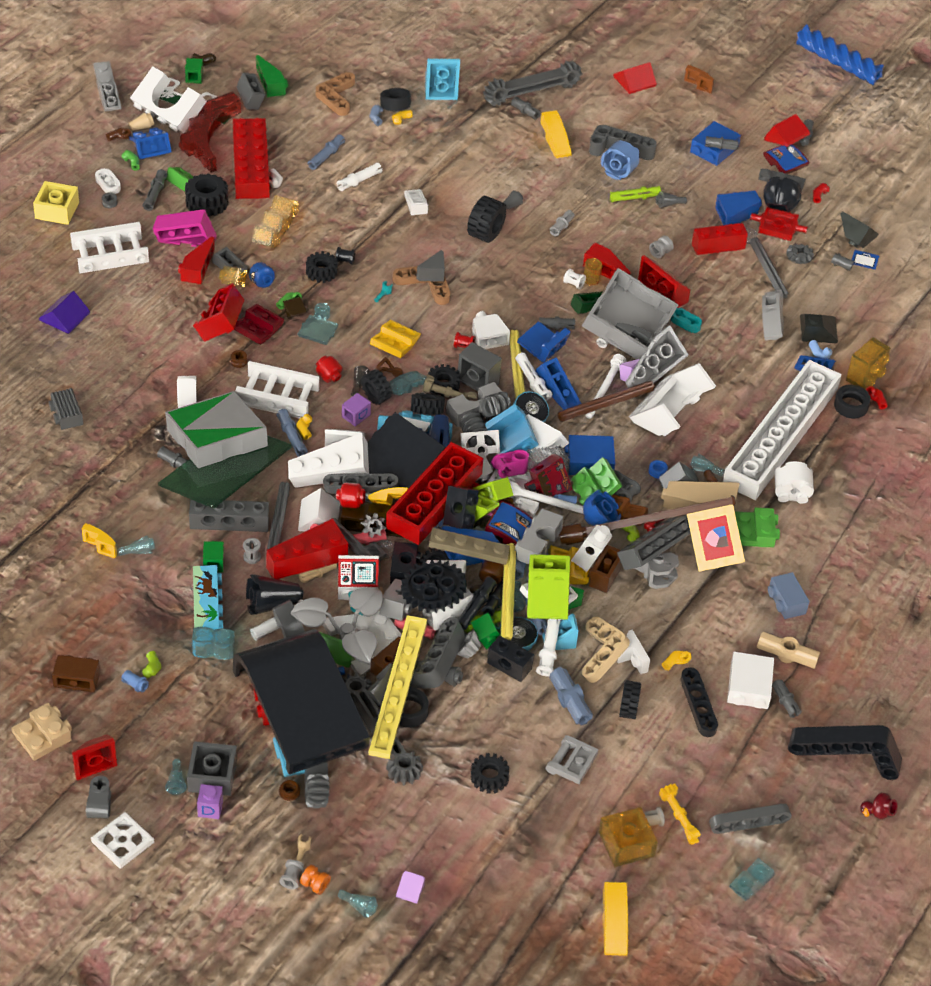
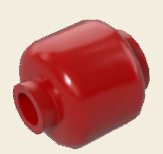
[316,356,343,383]
[336,482,366,509]

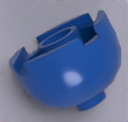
[583,490,621,526]

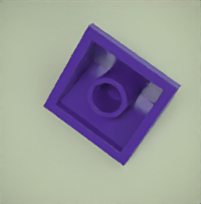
[39,291,90,334]

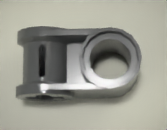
[613,470,641,503]
[86,775,111,819]

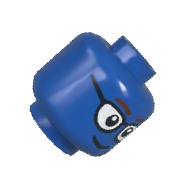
[249,262,275,288]

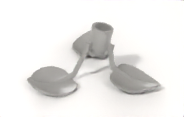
[291,588,383,664]

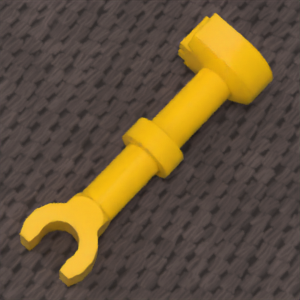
[659,783,700,845]

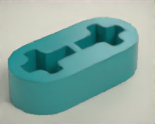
[671,308,702,333]

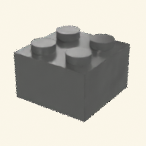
[458,342,502,391]
[187,742,237,796]

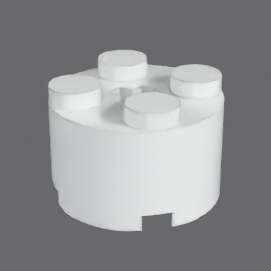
[775,461,814,504]

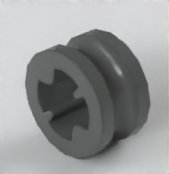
[102,192,118,208]

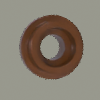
[279,780,300,801]

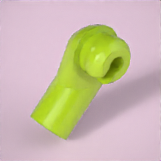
[621,519,640,542]
[142,651,161,679]

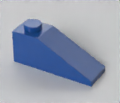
[535,357,582,410]

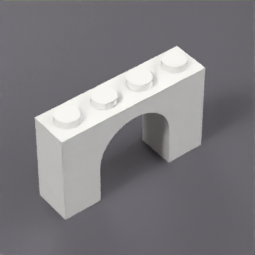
[130,67,206,133]

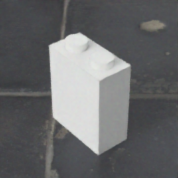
[727,652,774,709]

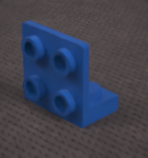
[129,128,172,159]
[517,322,570,363]

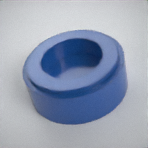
[649,460,668,478]

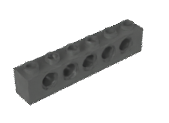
[617,514,691,570]

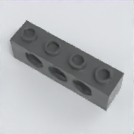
[189,499,269,532]

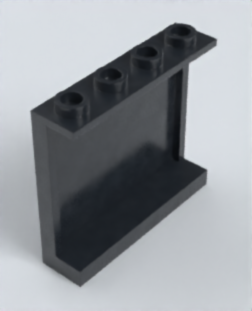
[366,412,446,505]

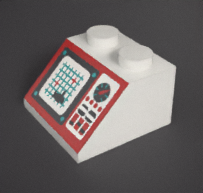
[338,555,379,600]

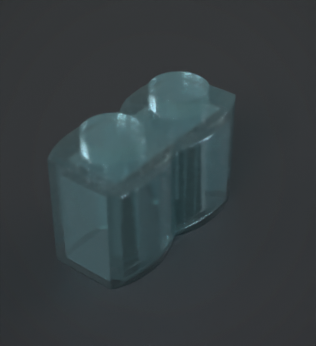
[192,627,235,660]

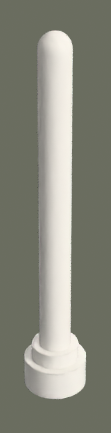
[586,354,627,419]
[509,481,583,514]

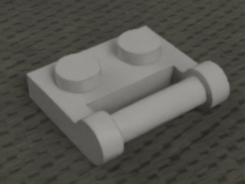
[545,736,599,785]

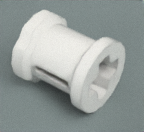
[563,269,586,289]

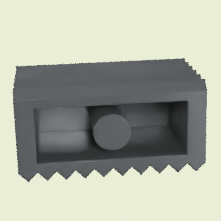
[236,73,266,110]
[48,388,83,430]

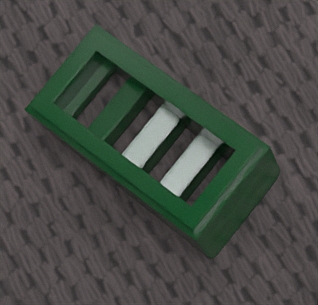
[571,291,603,314]

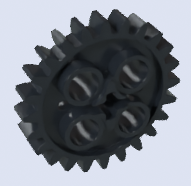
[401,559,467,613]

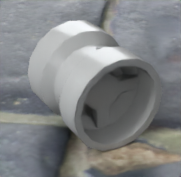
[649,236,673,258]

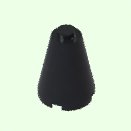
[246,574,303,615]

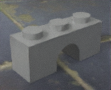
[446,382,502,427]
[515,509,563,564]

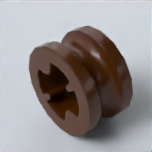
[231,350,247,368]

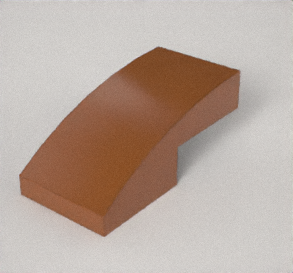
[684,64,714,93]
[612,495,648,526]

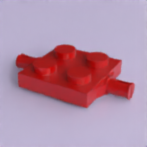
[750,207,808,241]

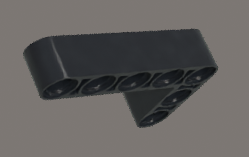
[788,725,902,780]

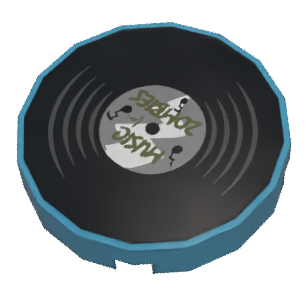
[513,391,549,422]
[499,617,538,651]

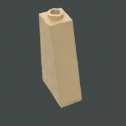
[661,481,740,509]

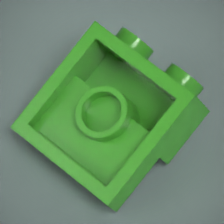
[571,457,622,505]
[735,507,780,548]

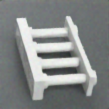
[70,222,149,273]
[235,361,319,418]

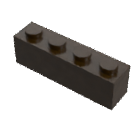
[340,502,404,538]

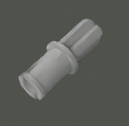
[549,210,575,236]

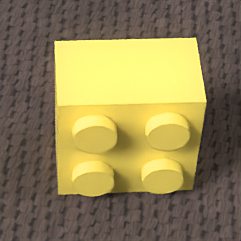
[33,181,79,224]

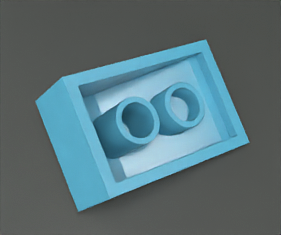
[425,59,460,100]

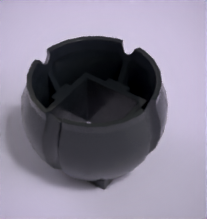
[763,177,802,213]

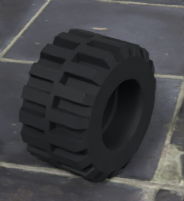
[185,173,228,217]
[467,195,506,243]

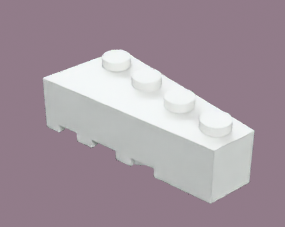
[288,433,369,488]

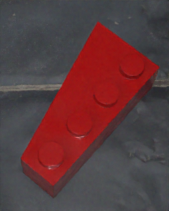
[266,518,348,579]

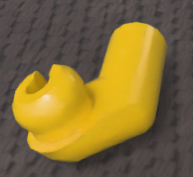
[392,110,412,125]
[296,414,312,440]
[662,651,692,671]

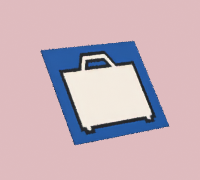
[852,250,879,270]

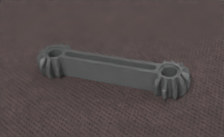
[483,60,583,106]
[343,672,423,786]
[305,762,330,808]

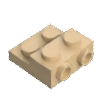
[12,703,72,761]

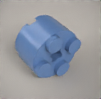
[601,140,639,180]

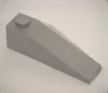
[625,325,688,388]

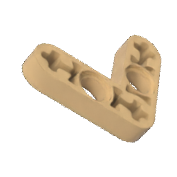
[582,617,630,683]

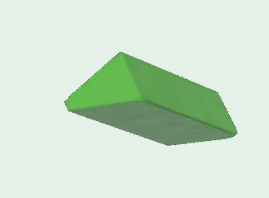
[166,167,193,192]
[319,632,355,668]

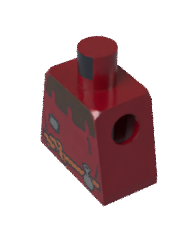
[524,454,573,497]

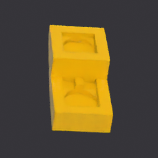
[368,487,409,506]
[82,523,117,558]

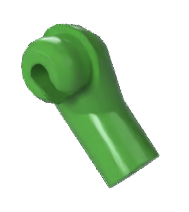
[121,150,140,171]
[276,292,302,310]

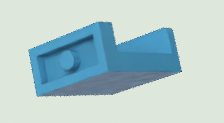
[485,404,539,454]

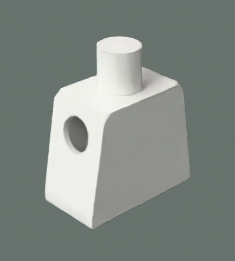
[472,311,510,349]
[571,525,612,572]

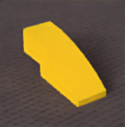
[541,110,572,158]
[603,882,628,956]

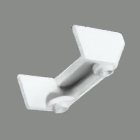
[629,363,716,436]

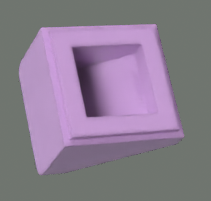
[620,359,640,381]
[396,871,425,904]

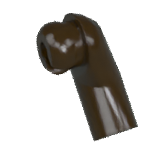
[191,53,216,66]

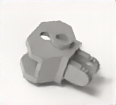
[634,552,679,589]

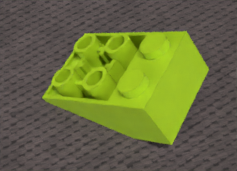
[527,554,570,620]

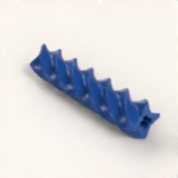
[796,24,884,85]

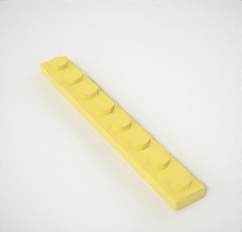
[369,615,427,759]

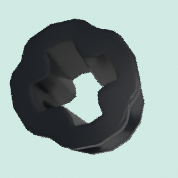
[335,247,356,265]

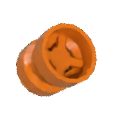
[300,864,331,895]

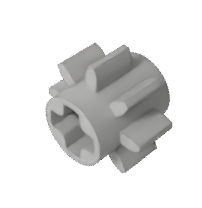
[361,513,386,538]

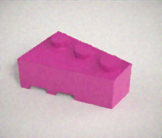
[153,209,217,247]

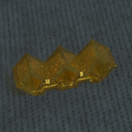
[251,195,299,248]

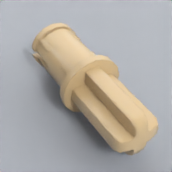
[298,564,337,583]

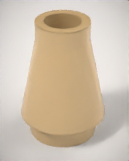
[128,113,154,131]

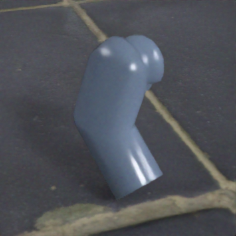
[369,105,383,126]

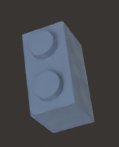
[768,572,810,619]

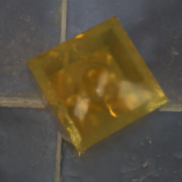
[846,337,891,389]
[598,807,658,868]

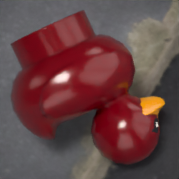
[860,792,898,819]

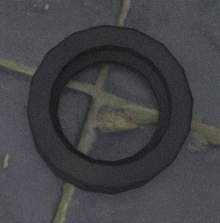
[380,88,411,111]
[834,385,871,419]
[399,687,429,728]

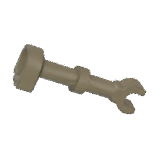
[422,374,477,400]

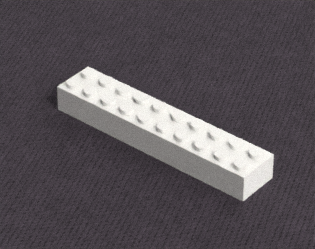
[723,360,842,501]

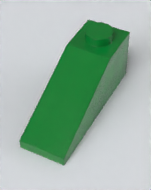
[256,55,288,97]

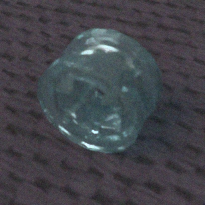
[314,303,330,320]

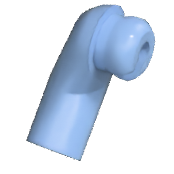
[809,340,833,359]

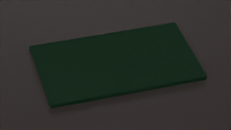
[158,435,292,509]

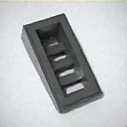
[212,247,250,279]

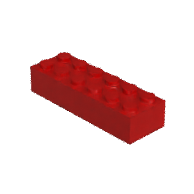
[233,118,270,199]
[386,442,484,545]

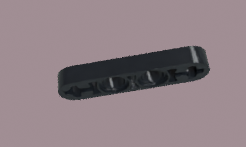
[680,667,718,737]

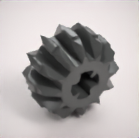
[479,392,511,417]

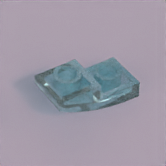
[389,371,426,396]
[729,858,775,901]

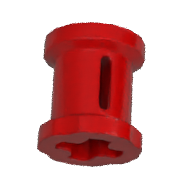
[454,332,475,348]

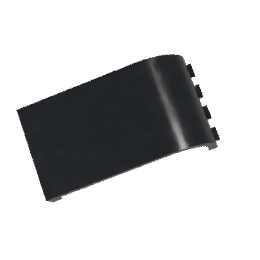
[233,629,370,775]

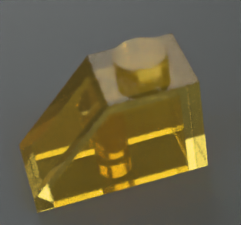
[219,266,247,287]

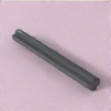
[750,237,789,299]
[266,482,290,555]

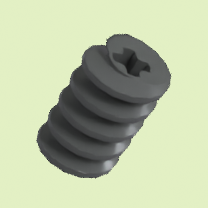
[460,412,493,453]

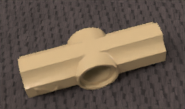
[757,632,820,668]

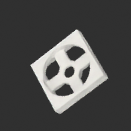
[460,430,500,468]
[91,812,154,869]

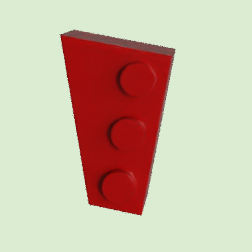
[193,284,244,342]

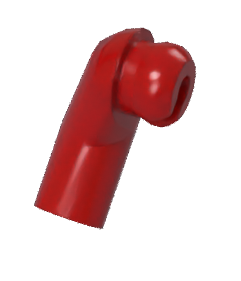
[813,183,830,203]
[866,386,888,410]

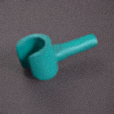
[374,281,393,302]

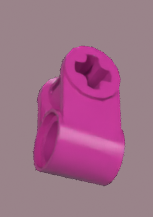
[491,450,529,478]

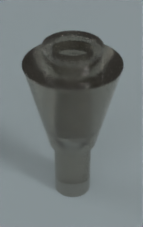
[351,365,370,396]

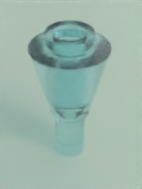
[690,453,725,476]
[118,535,155,556]
[514,581,525,612]
[165,759,187,795]
[338,889,378,918]

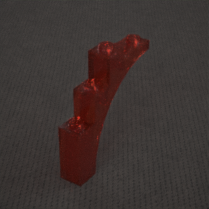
[179,92,241,173]

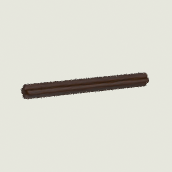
[557,381,655,422]

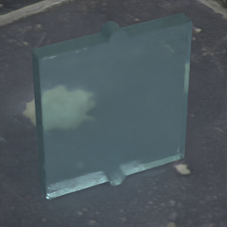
[298,315,338,345]

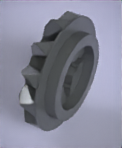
[786,243,814,264]

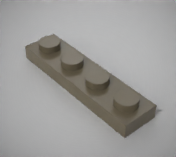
[429,528,510,565]

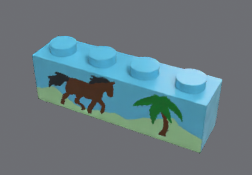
[193,565,223,642]

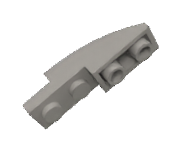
[93,61,121,111]
[762,289,784,341]

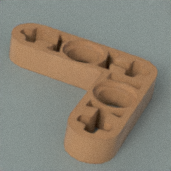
[316,72,355,116]
[393,266,450,305]

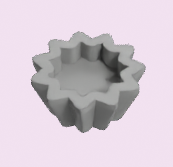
[457,631,481,659]

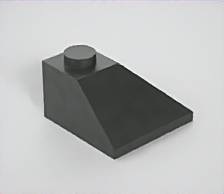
[841,211,879,248]
[800,314,838,344]

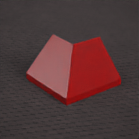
[72,734,117,780]

